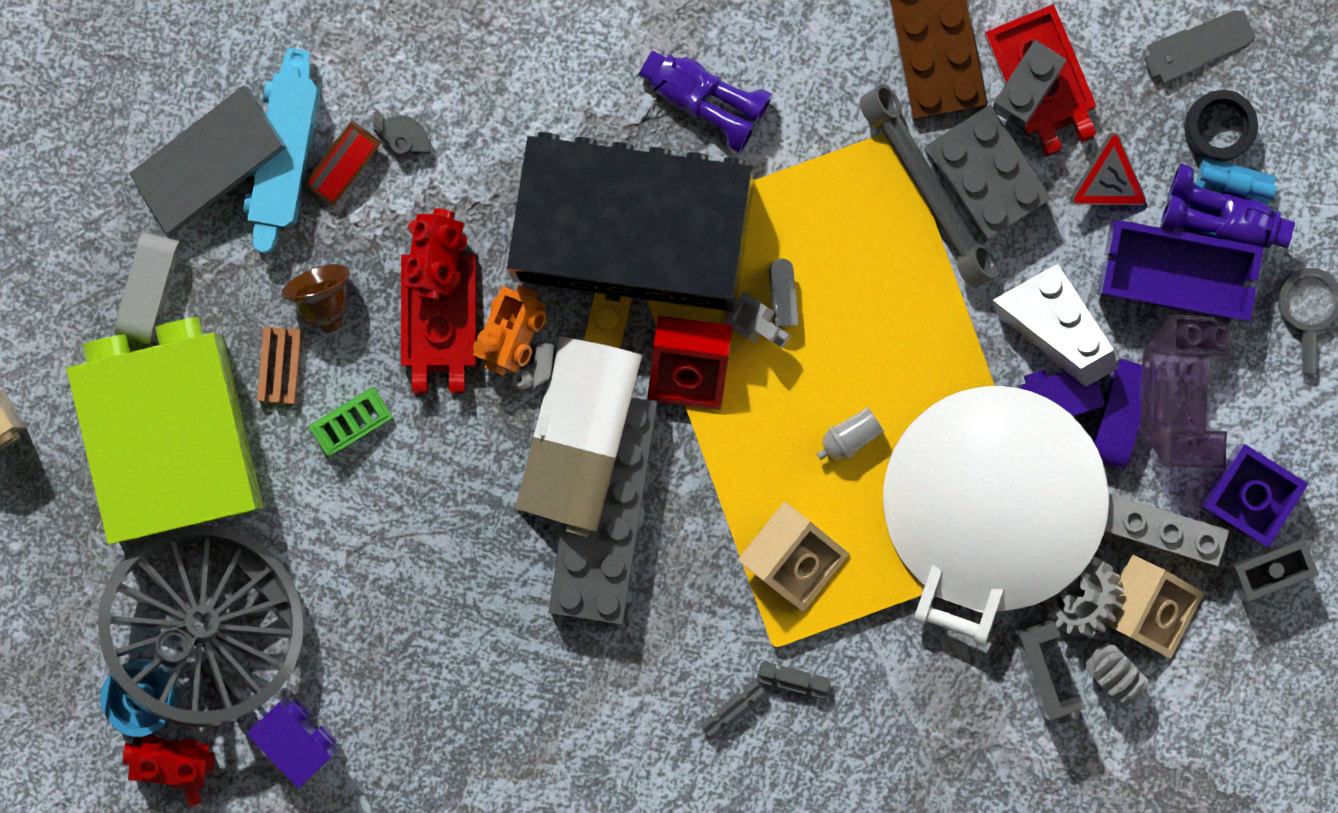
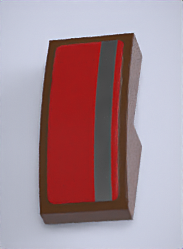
[304,120,381,206]

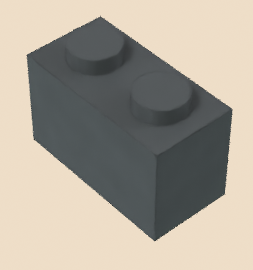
[993,40,1067,130]
[1228,538,1319,602]

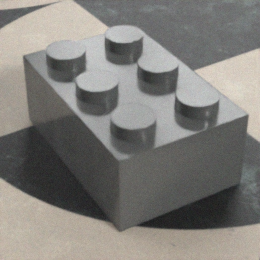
[924,104,1052,242]

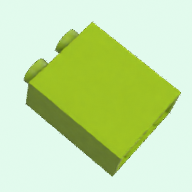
[66,317,264,545]

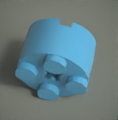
[100,659,182,737]

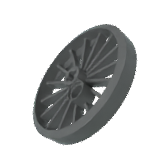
[98,525,303,727]

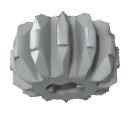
[1086,642,1149,707]

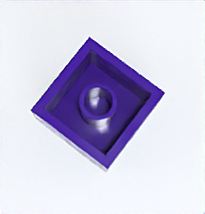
[1198,444,1308,548]
[246,697,338,789]

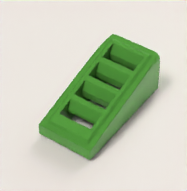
[309,386,394,457]

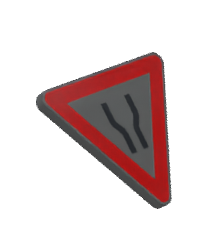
[1070,132,1146,205]

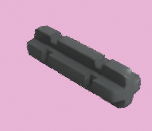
[200,656,255,723]
[757,661,830,699]
[701,680,767,739]

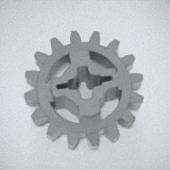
[1044,556,1124,638]

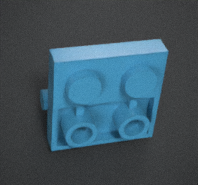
[1183,157,1277,241]

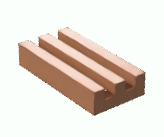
[257,326,302,404]

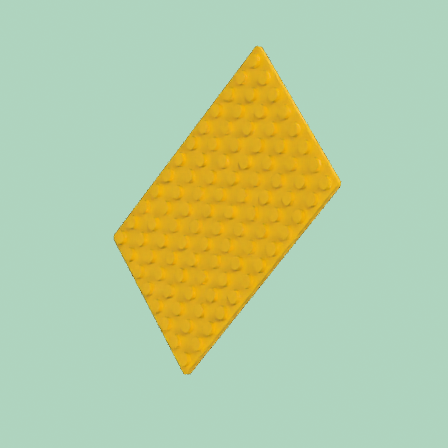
[647,133,995,647]

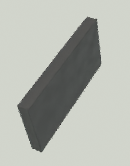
[129,85,287,235]

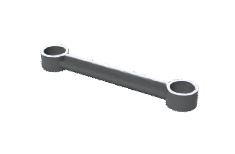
[860,85,998,288]

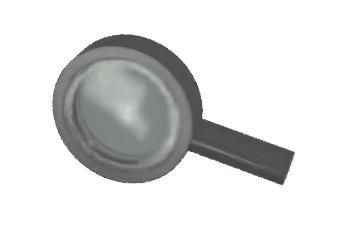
[1277,268,1338,373]

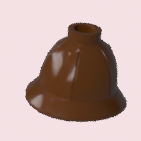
[281,264,350,333]

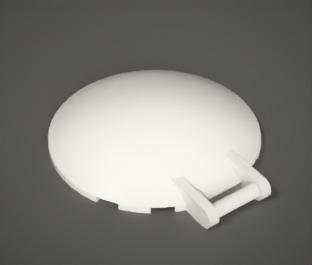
[883,386,1109,646]

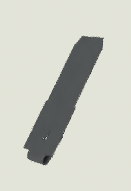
[1144,10,1255,83]

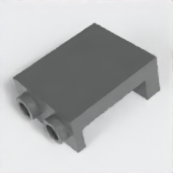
[1012,619,1085,724]

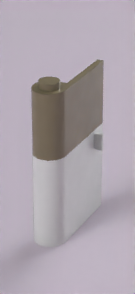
[515,336,642,537]

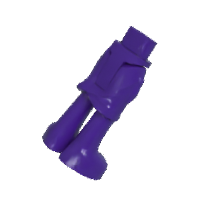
[638,50,773,155]
[1160,163,1295,249]

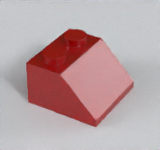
[647,315,733,410]

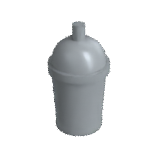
[817,407,885,461]

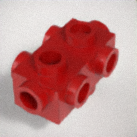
[403,208,467,301]
[122,735,215,806]

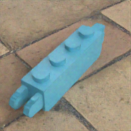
[243,48,320,255]

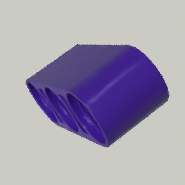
[1092,358,1156,472]

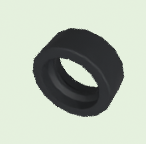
[1184,89,1259,162]

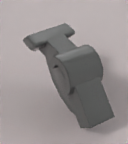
[373,111,431,156]

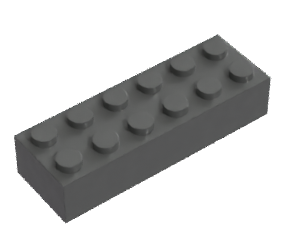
[548,397,657,625]

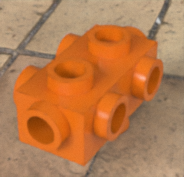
[473,285,546,376]

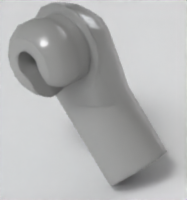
[512,343,554,392]

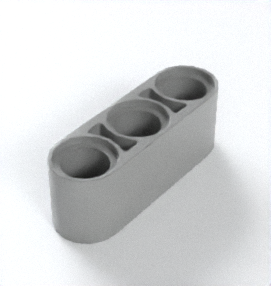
[114,231,181,345]

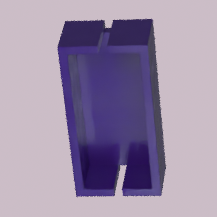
[1097,219,1264,323]

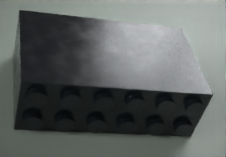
[507,132,754,312]

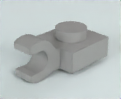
[724,292,791,348]

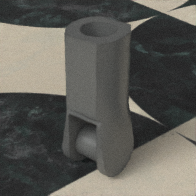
[769,258,799,327]

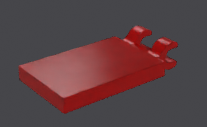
[984,4,1097,157]
[401,254,476,394]

